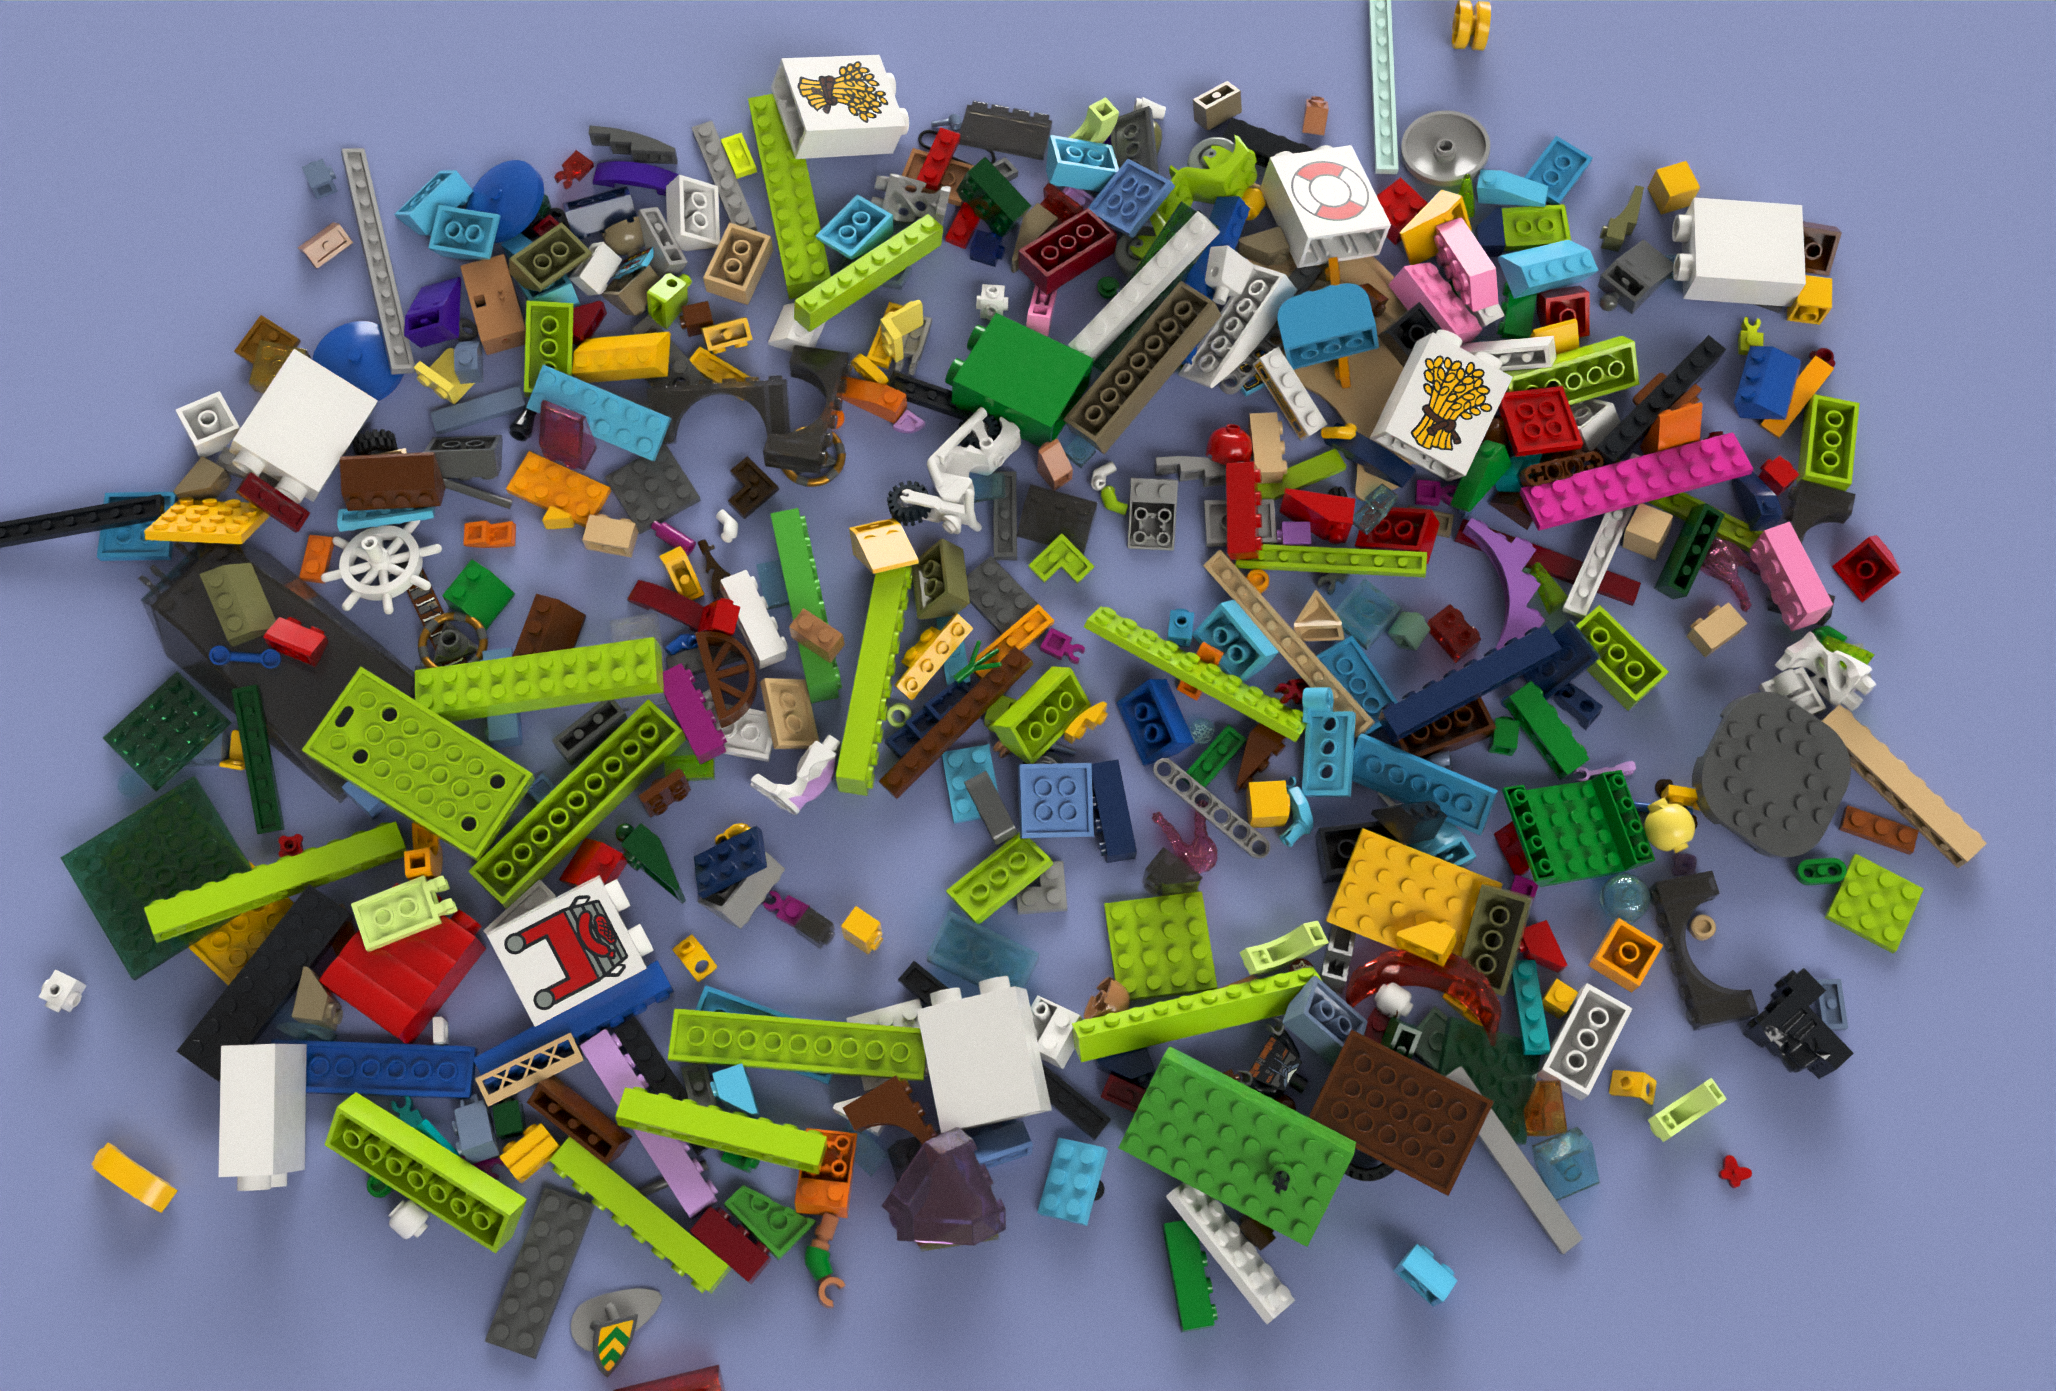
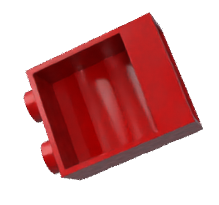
[319,883,486,1044]

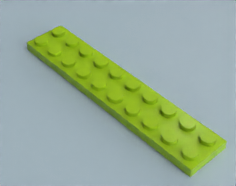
[1084,606,1307,742]
[668,1009,926,1081]

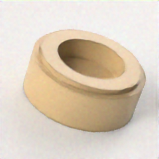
[1689,914,1716,941]

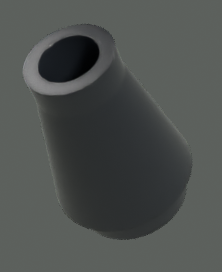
[509,406,537,441]

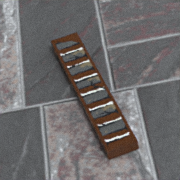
[395,561,468,666]

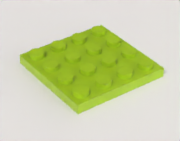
[1104,891,1218,1001]

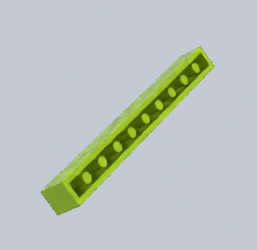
[144,821,406,943]
[1072,967,1322,1062]

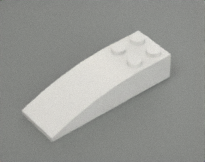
[1178,264,1297,388]

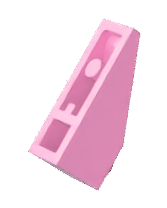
[1026,284,1058,337]

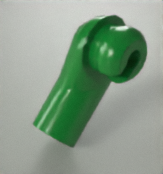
[1812,626,1847,646]

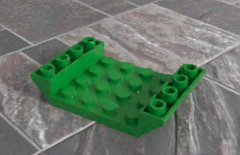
[1501,770,1655,887]

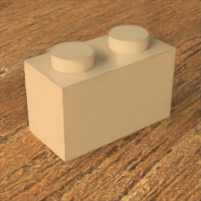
[582,514,639,558]
[1686,602,1748,658]

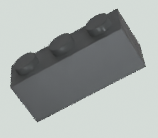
[552,700,627,766]

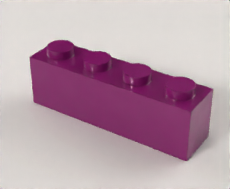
[663,663,727,765]

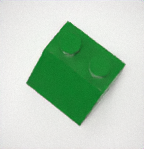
[442,559,515,630]

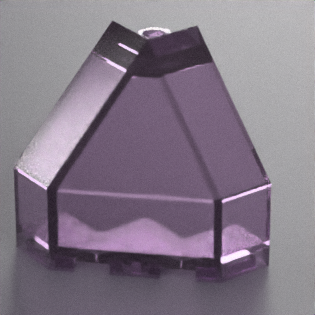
[882,1127,1006,1246]

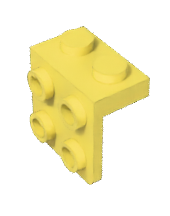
[880,300,923,363]
[414,348,475,405]

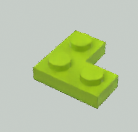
[1028,533,1095,584]

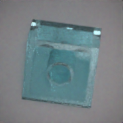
[1532,1127,1600,1201]

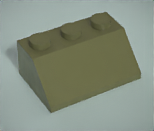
[509,222,592,292]
[912,538,970,619]
[200,563,276,647]

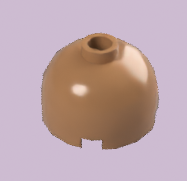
[1084,977,1130,1019]

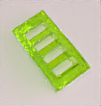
[1458,174,1475,217]
[1530,562,1568,615]
[1821,636,1875,668]

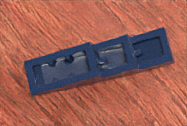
[1323,423,1416,488]
[885,681,971,760]

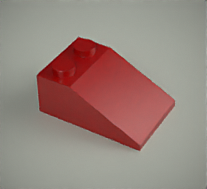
[1279,488,1356,544]
[1355,506,1440,564]

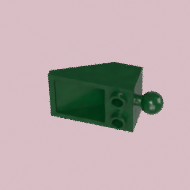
[615,823,686,904]

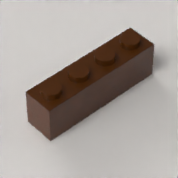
[527,1075,633,1165]

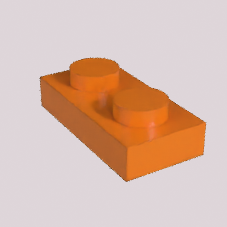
[299,535,334,584]

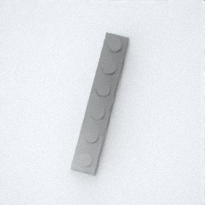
[692,121,757,231]

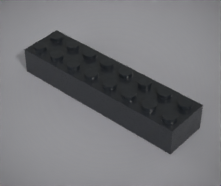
[176,884,354,1082]

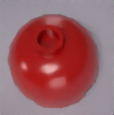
[1206,424,1252,465]

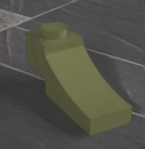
[1599,185,1644,252]

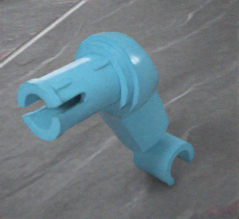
[1279,776,1314,847]

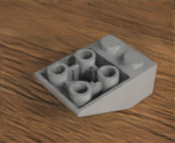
[1127,477,1178,551]

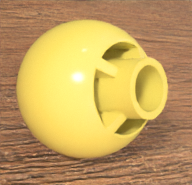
[1644,798,1695,854]

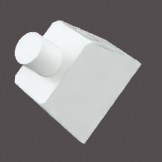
[1205,245,1254,305]

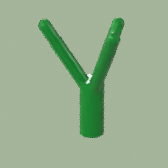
[953,640,1002,683]

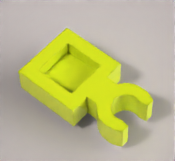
[1738,317,1764,355]

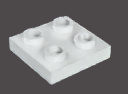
[1758,667,1826,715]

